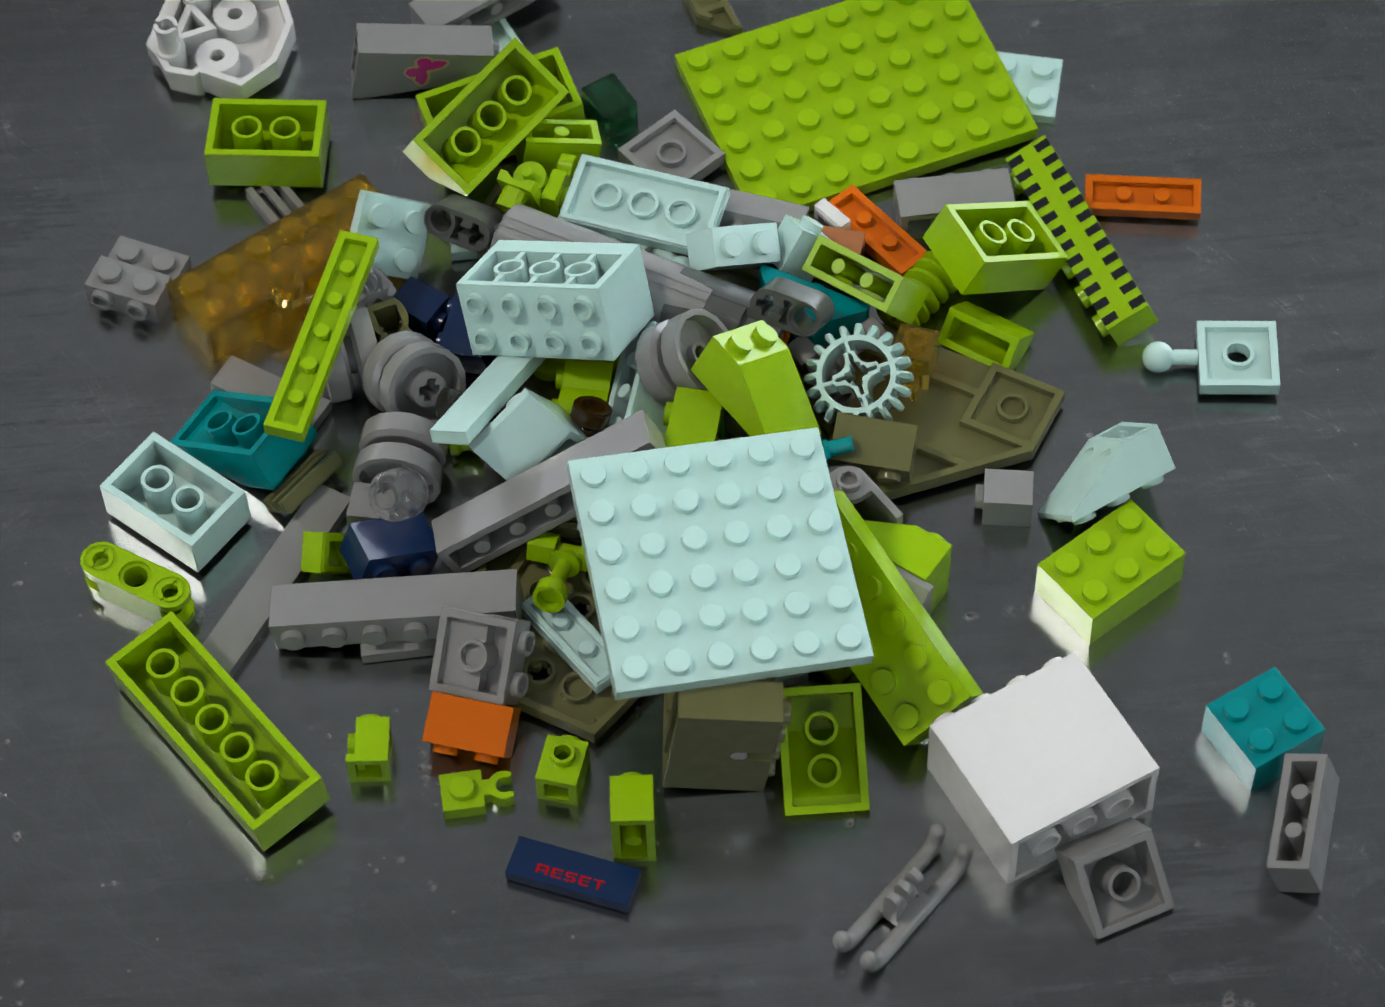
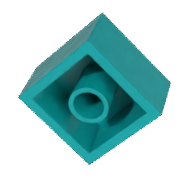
[1201,667,1325,793]

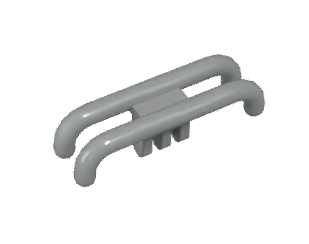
[832,822,973,972]

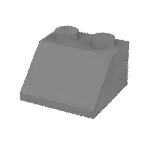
[1055,817,1175,940]

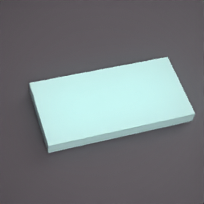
[558,154,730,256]

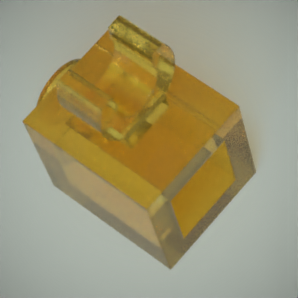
[894,323,940,402]

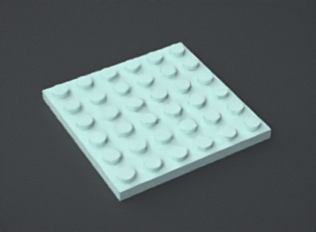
[567,427,874,700]

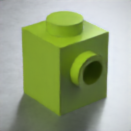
[535,734,590,806]

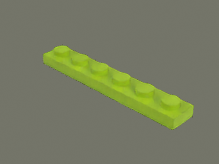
[263,230,379,442]

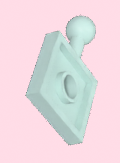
[1142,321,1281,395]

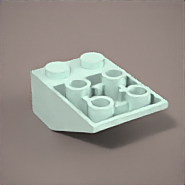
[1038,422,1176,525]

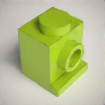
[345,714,393,782]

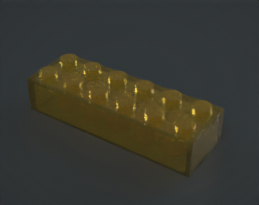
[166,173,379,362]

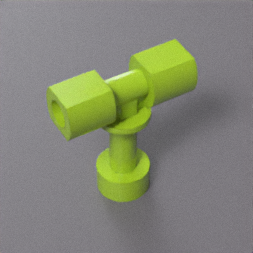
[526,532,588,613]

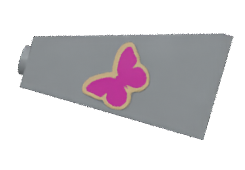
[350,23,500,99]

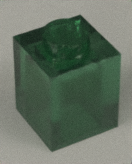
[581,72,638,141]

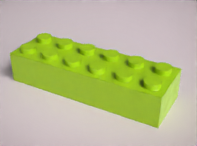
[833,490,984,746]
[105,611,331,852]

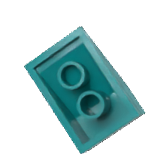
[170,390,318,490]

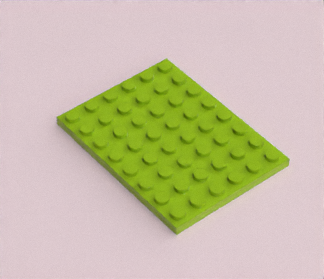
[675,0,1038,212]

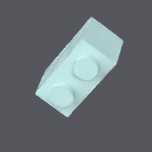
[685,222,781,272]

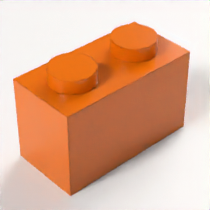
[422,691,521,765]

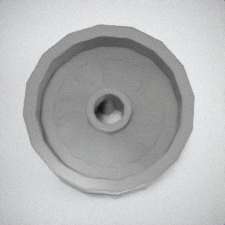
[326,306,377,404]
[635,309,728,406]
[362,330,466,424]
[352,411,449,508]

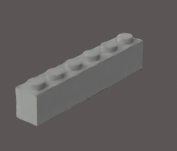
[432,409,666,573]
[268,569,523,650]

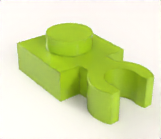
[540,153,578,218]
[439,769,515,820]

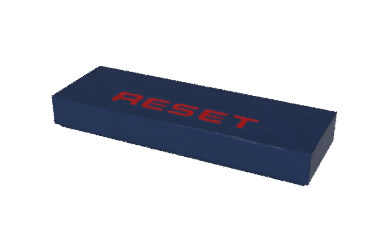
[505,836,642,913]

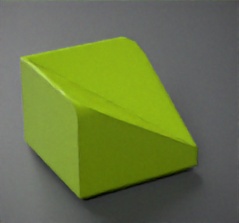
[301,531,351,575]

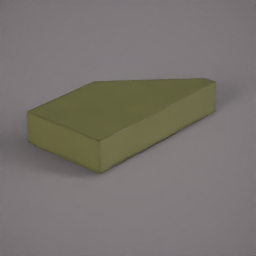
[683,0,743,36]

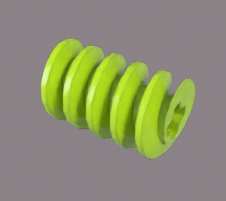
[876,251,957,333]

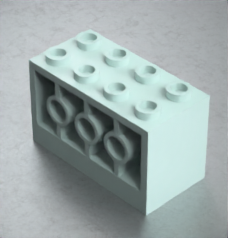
[456,240,654,361]

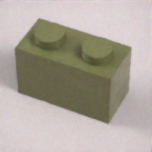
[829,412,919,485]

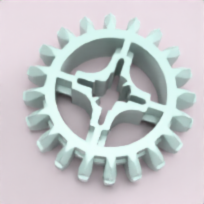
[804,323,914,424]

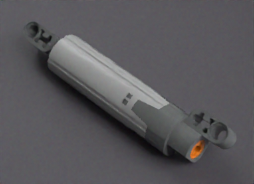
[424,194,834,346]

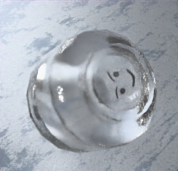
[368,466,429,522]

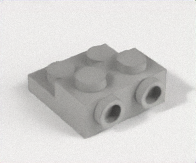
[84,236,192,324]
[428,607,535,705]

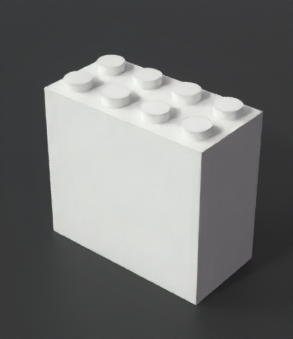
[927,652,1159,885]

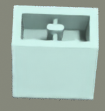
[469,388,588,481]

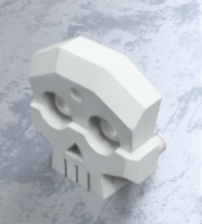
[146,0,296,99]

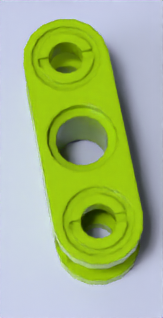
[80,541,196,626]

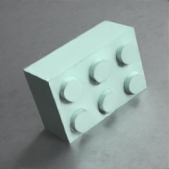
[100,431,251,572]

